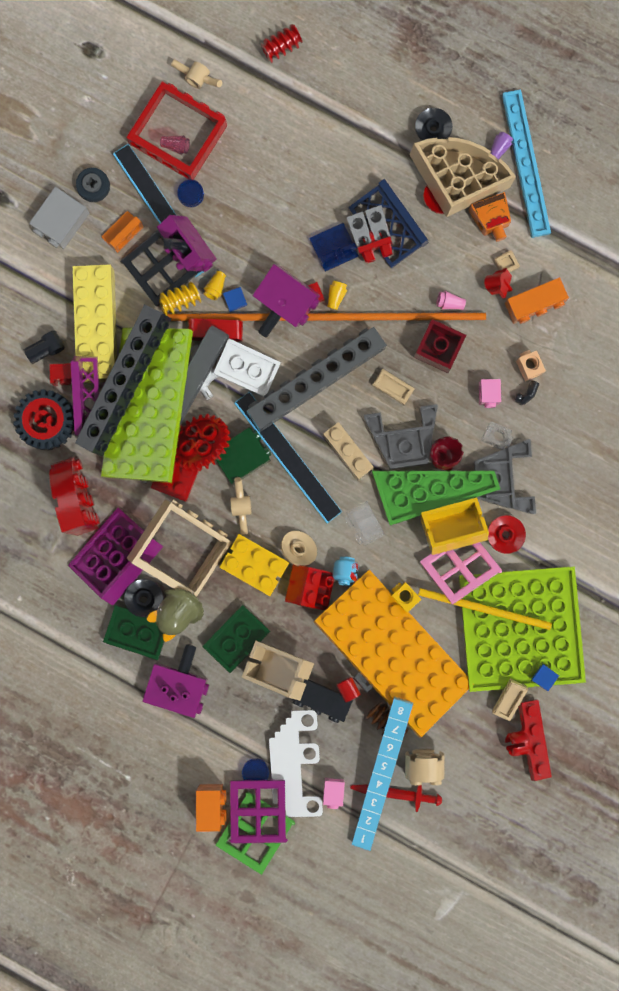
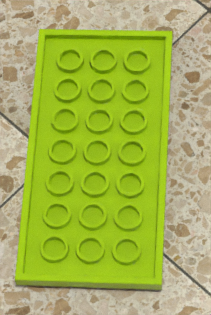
[101,328,193,483]

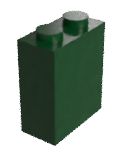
[216,427,272,486]

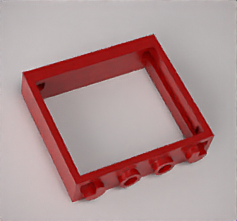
[126,81,227,182]

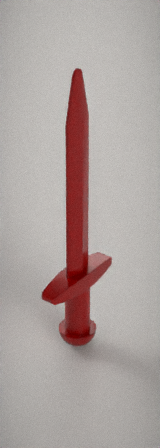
[350,784,442,812]

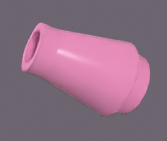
[436,291,466,310]

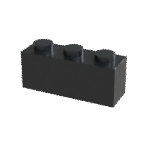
[290,679,353,723]

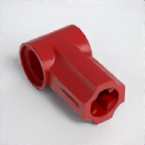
[336,677,361,703]

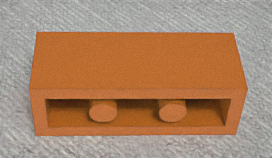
[504,277,569,324]

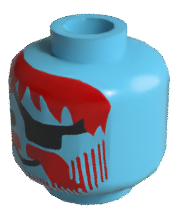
[333,556,359,586]

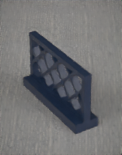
[348,179,429,269]

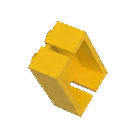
[421,497,489,555]
[219,534,289,596]

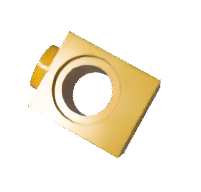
[391,582,422,613]

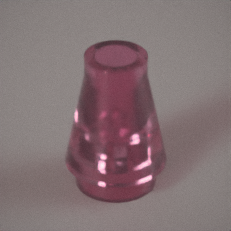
[160,135,190,155]

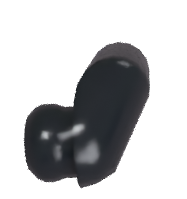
[514,381,539,405]

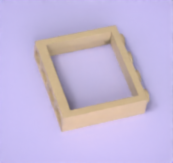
[127,499,232,597]

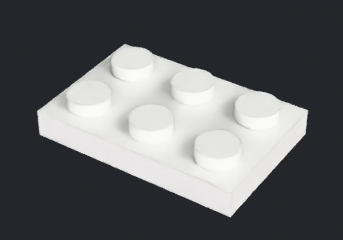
[213,339,281,398]

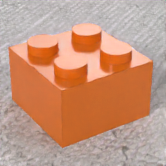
[196,784,227,832]

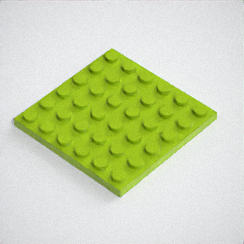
[459,566,586,692]

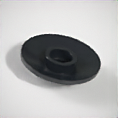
[415,108,453,140]
[124,579,163,618]

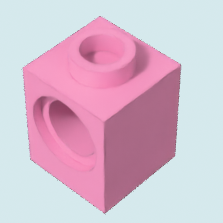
[479,379,501,408]
[323,778,345,809]

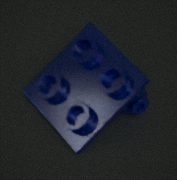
[309,223,359,272]

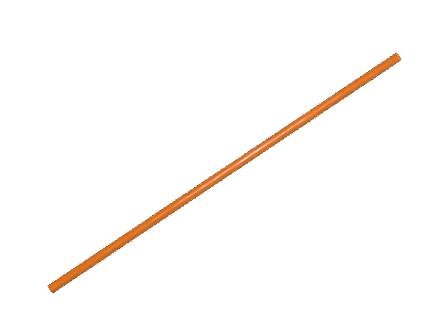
[168,313,486,321]

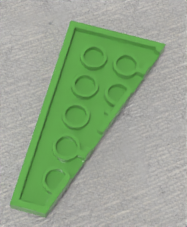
[372,471,500,526]

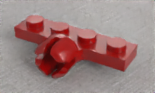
[505,699,552,781]

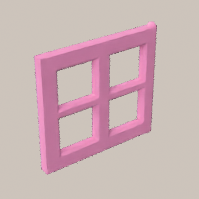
[420,542,502,605]

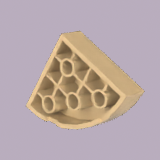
[410,137,516,217]

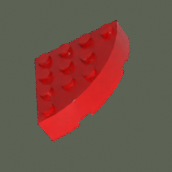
[49,457,100,536]

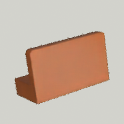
[102,211,144,253]

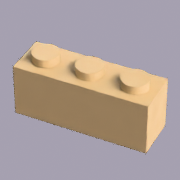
[323,422,374,481]

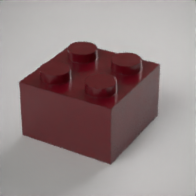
[414,319,466,373]

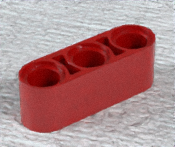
[188,318,243,342]

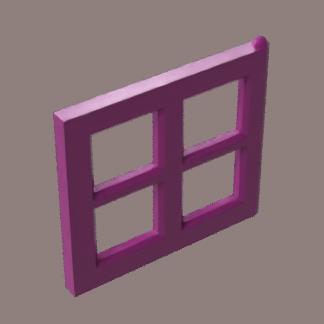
[229,780,288,843]

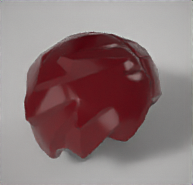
[429,436,464,471]

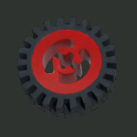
[13,389,74,450]

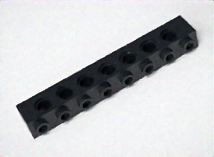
[75,304,171,456]

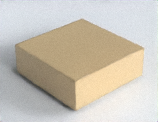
[494,250,520,272]

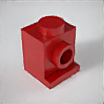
[50,363,72,386]

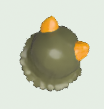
[146,588,204,642]

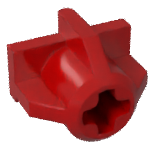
[484,268,513,299]

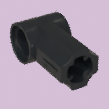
[23,330,65,364]

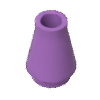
[490,132,513,160]

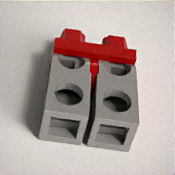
[347,205,393,264]

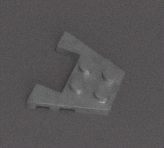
[364,404,438,469]
[474,439,536,514]

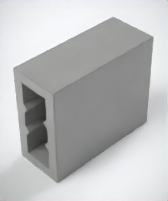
[29,187,90,249]

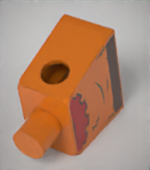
[469,192,511,242]

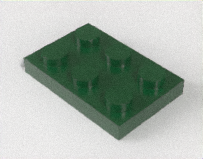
[103,605,165,660]
[202,605,271,673]

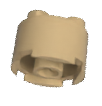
[405,749,445,785]

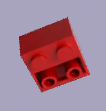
[285,564,334,610]

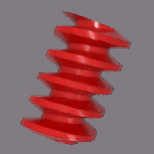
[261,24,303,63]

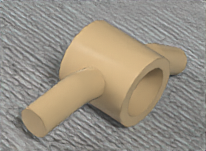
[171,59,222,89]
[230,477,252,535]

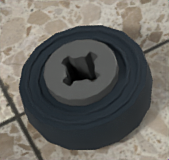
[76,168,110,202]

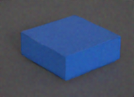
[223,287,247,312]
[531,664,559,691]

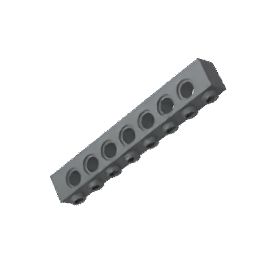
[247,327,387,432]

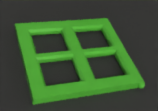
[215,792,295,875]

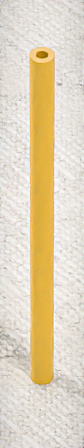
[418,588,552,630]

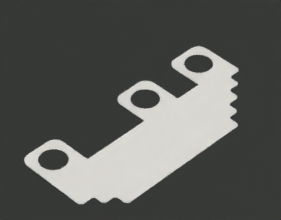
[269,710,323,817]

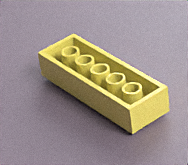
[72,265,118,383]

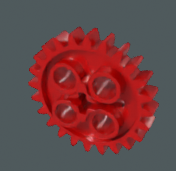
[175,414,231,472]

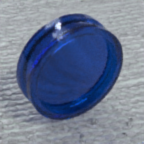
[177,179,204,208]
[242,758,269,780]

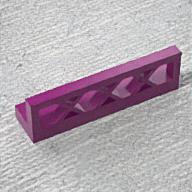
[71,356,100,436]

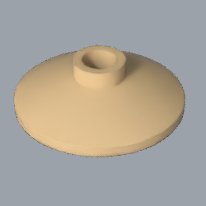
[281,531,317,566]

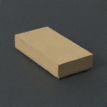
[372,369,414,405]
[492,679,528,721]

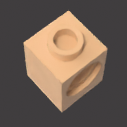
[516,350,546,382]

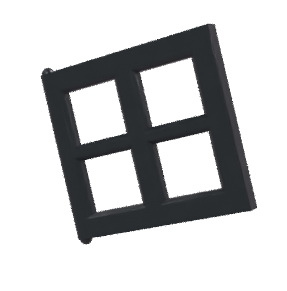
[120,230,198,307]

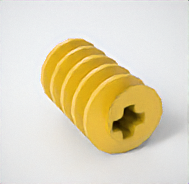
[159,282,201,316]

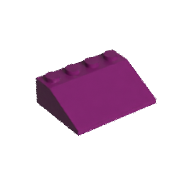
[68,508,163,605]

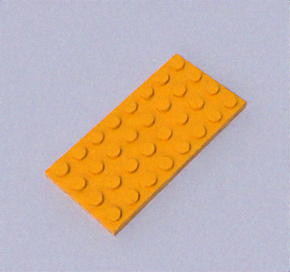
[313,570,474,738]

